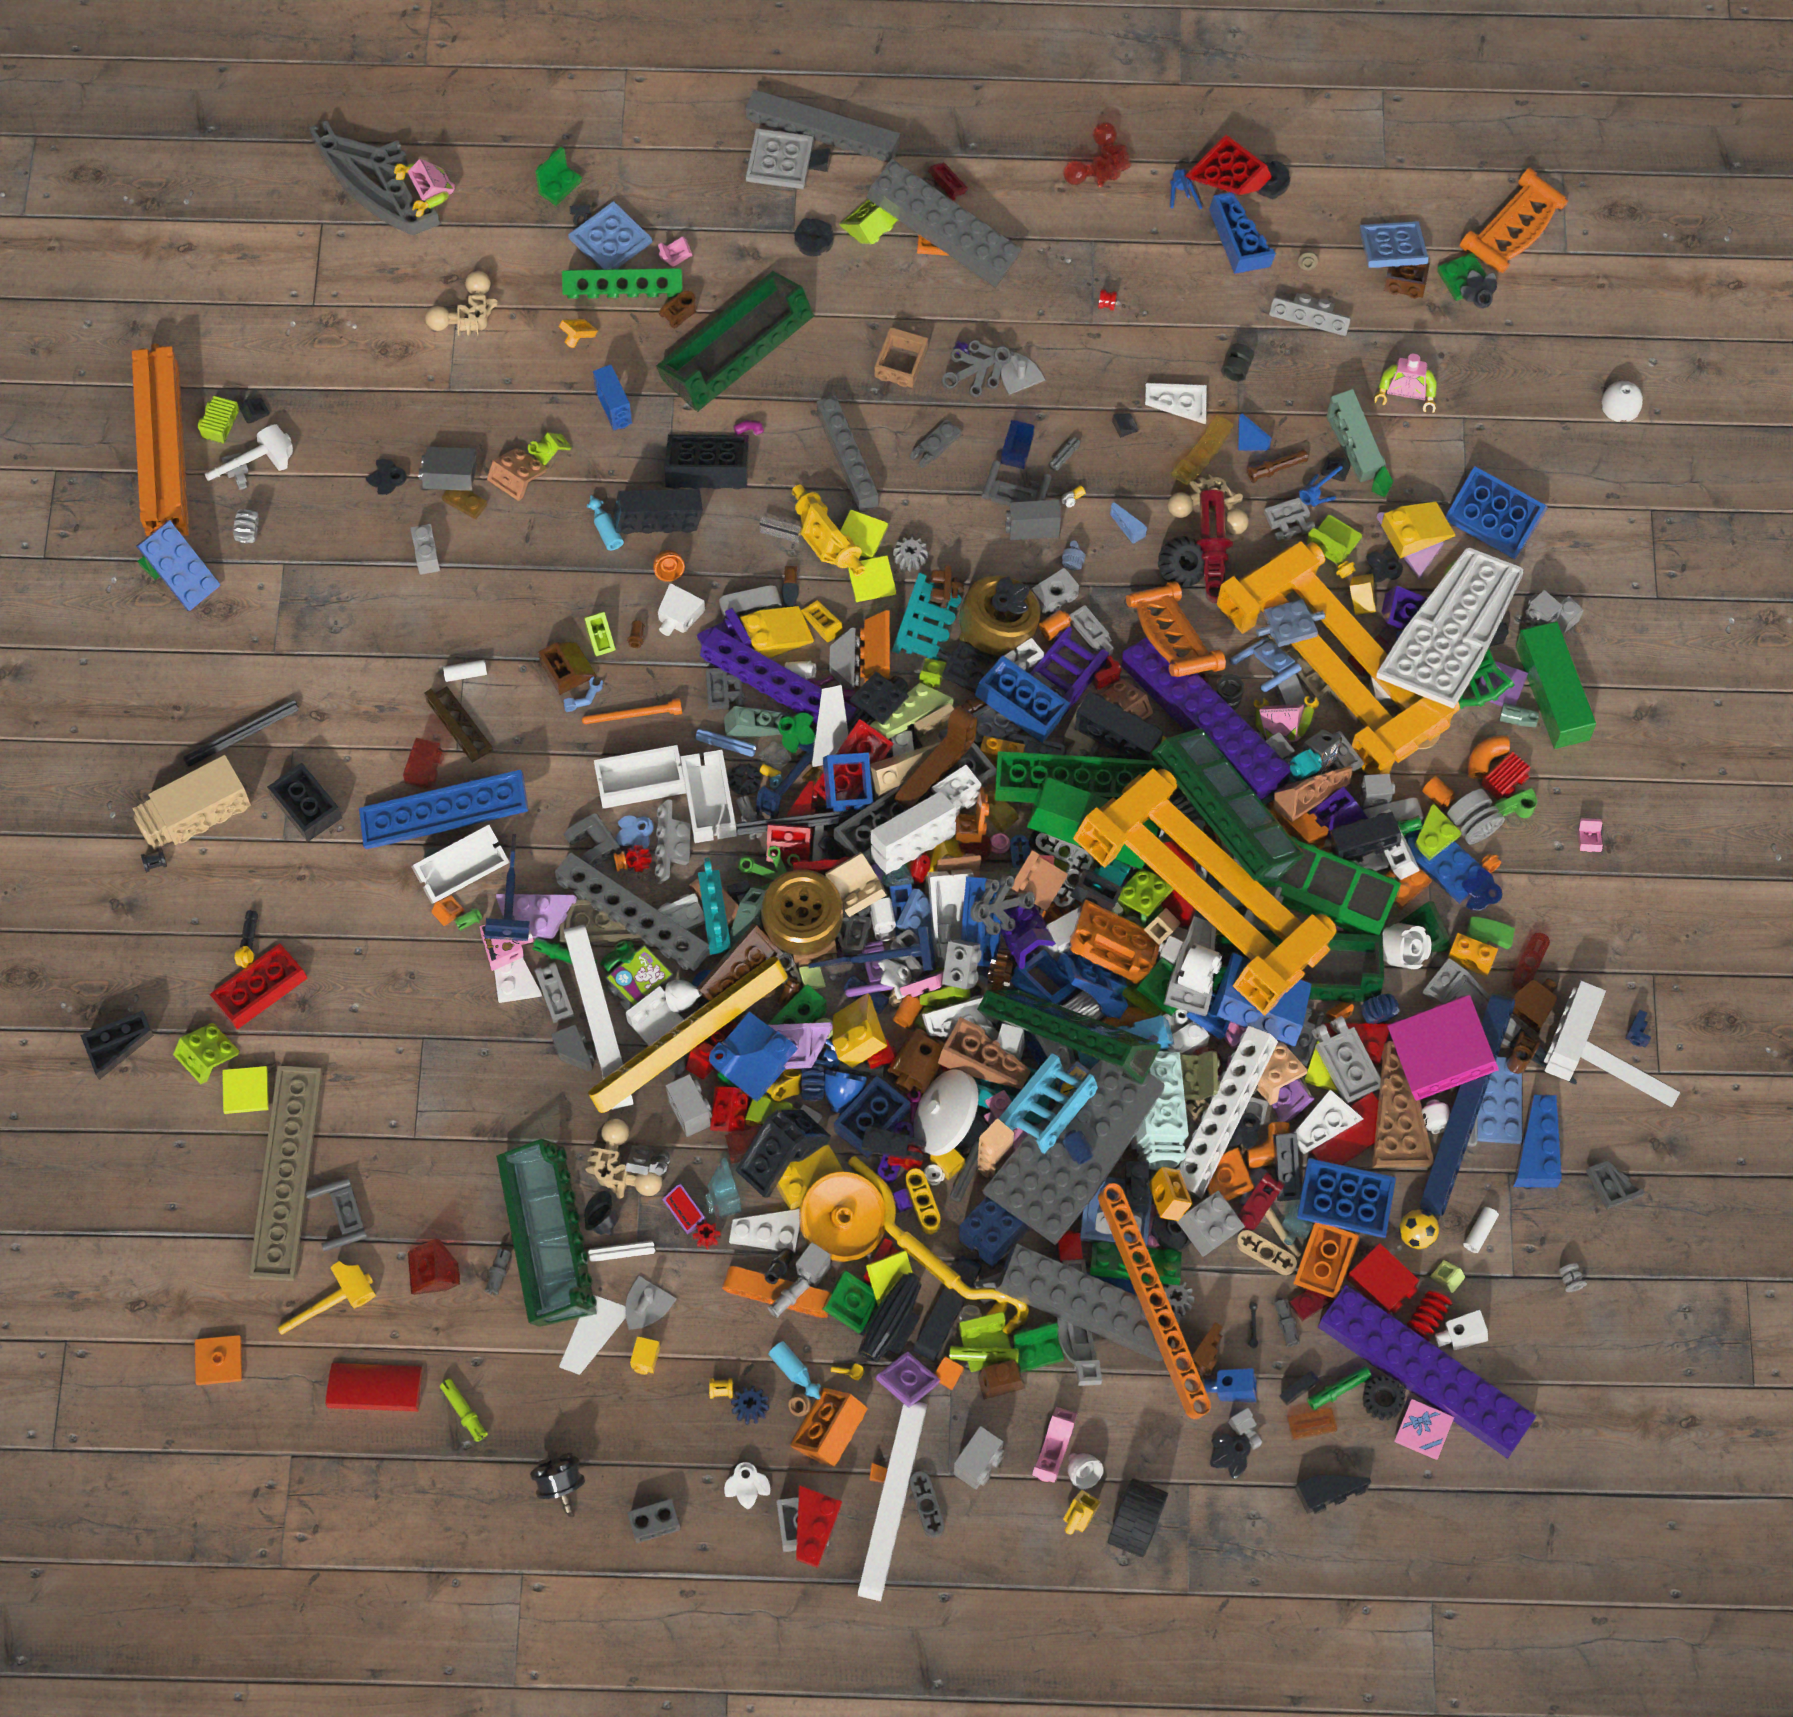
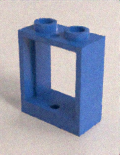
[593,364,632,431]
[823,753,873,812]
[1010,950,1079,1005]

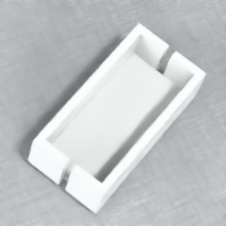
[594,745,686,809]
[680,750,737,843]
[871,791,956,874]
[411,825,510,904]
[928,869,974,962]
[1544,981,1606,1081]

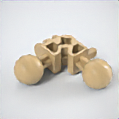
[425,271,498,336]
[1168,474,1249,535]
[585,1118,663,1199]

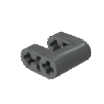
[564,813,620,867]

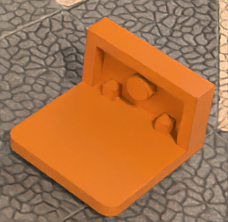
[955,787,989,843]

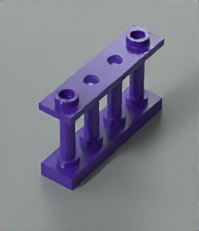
[1030,626,1109,722]

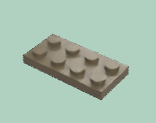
[560,897,647,944]

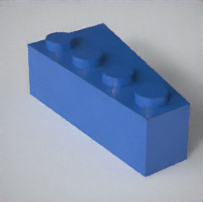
[1209,192,1276,274]
[1513,1095,1562,1188]

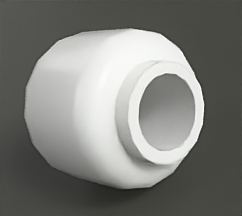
[1422,1100,1450,1134]

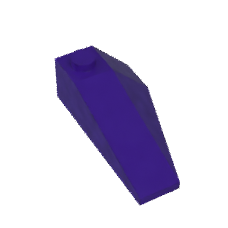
[1381,586,1428,630]

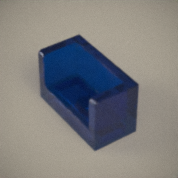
[1001,420,1035,469]

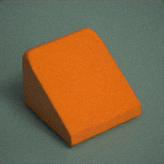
[432,895,464,926]
[1326,1002,1354,1022]
[935,1357,964,1390]

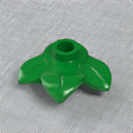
[778,713,815,753]
[600,941,636,971]

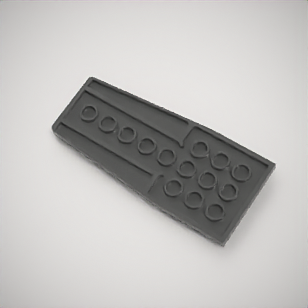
[983,1060,1165,1245]

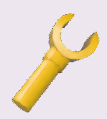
[831,1364,864,1380]

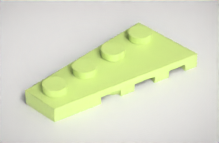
[870,683,953,739]

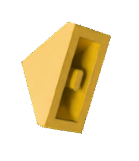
[1350,574,1376,615]

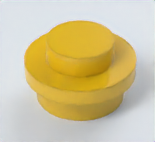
[1336,561,1356,579]
[235,946,254,968]

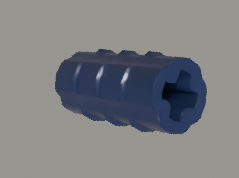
[843,975,889,1014]

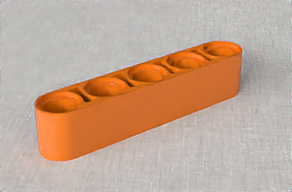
[722,1266,830,1318]

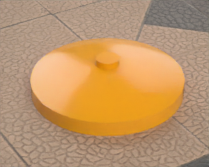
[799,1172,886,1262]

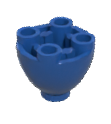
[824,1070,867,1113]

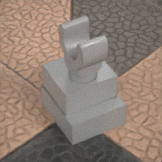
[1228,1408,1262,1450]

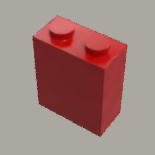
[1347,1243,1419,1314]

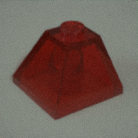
[408,1238,460,1295]

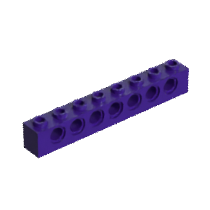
[700,628,857,724]

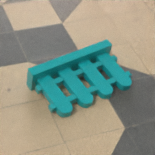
[891,573,962,660]
[698,858,731,955]

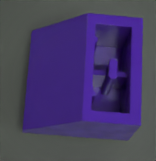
[1310,786,1369,841]

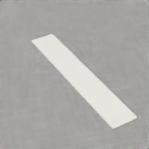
[1581,1041,1680,1107]

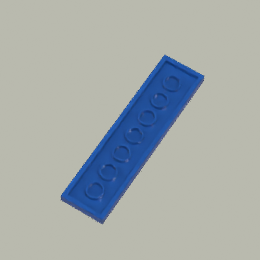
[359,770,529,850]

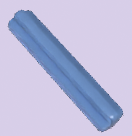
[696,728,756,757]

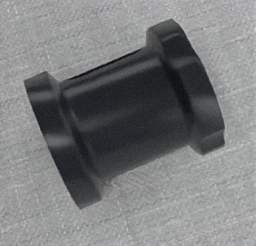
[141,848,167,873]

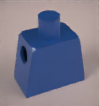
[1204,1369,1257,1403]

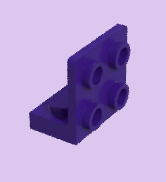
[697,608,752,668]

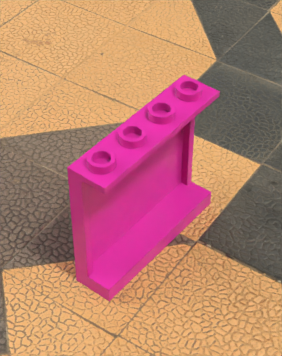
[1388,995,1499,1101]

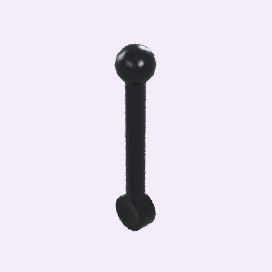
[1249,1302,1258,1348]

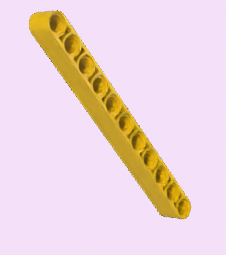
[588,957,788,1113]

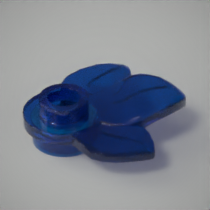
[1461,869,1503,911]

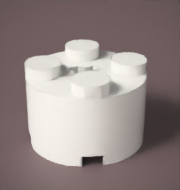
[1383,923,1431,969]
[1178,943,1222,994]

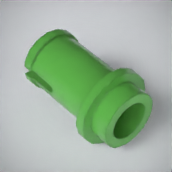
[454,908,483,931]

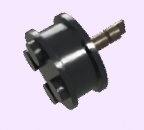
[530,1453,585,1517]

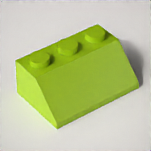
[840,199,899,244]

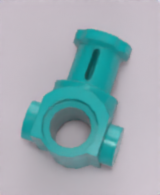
[1289,749,1322,783]

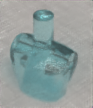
[1282,1204,1313,1246]

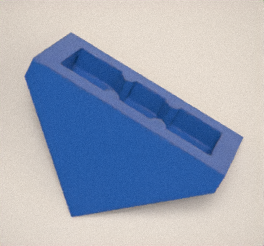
[1238,413,1272,451]

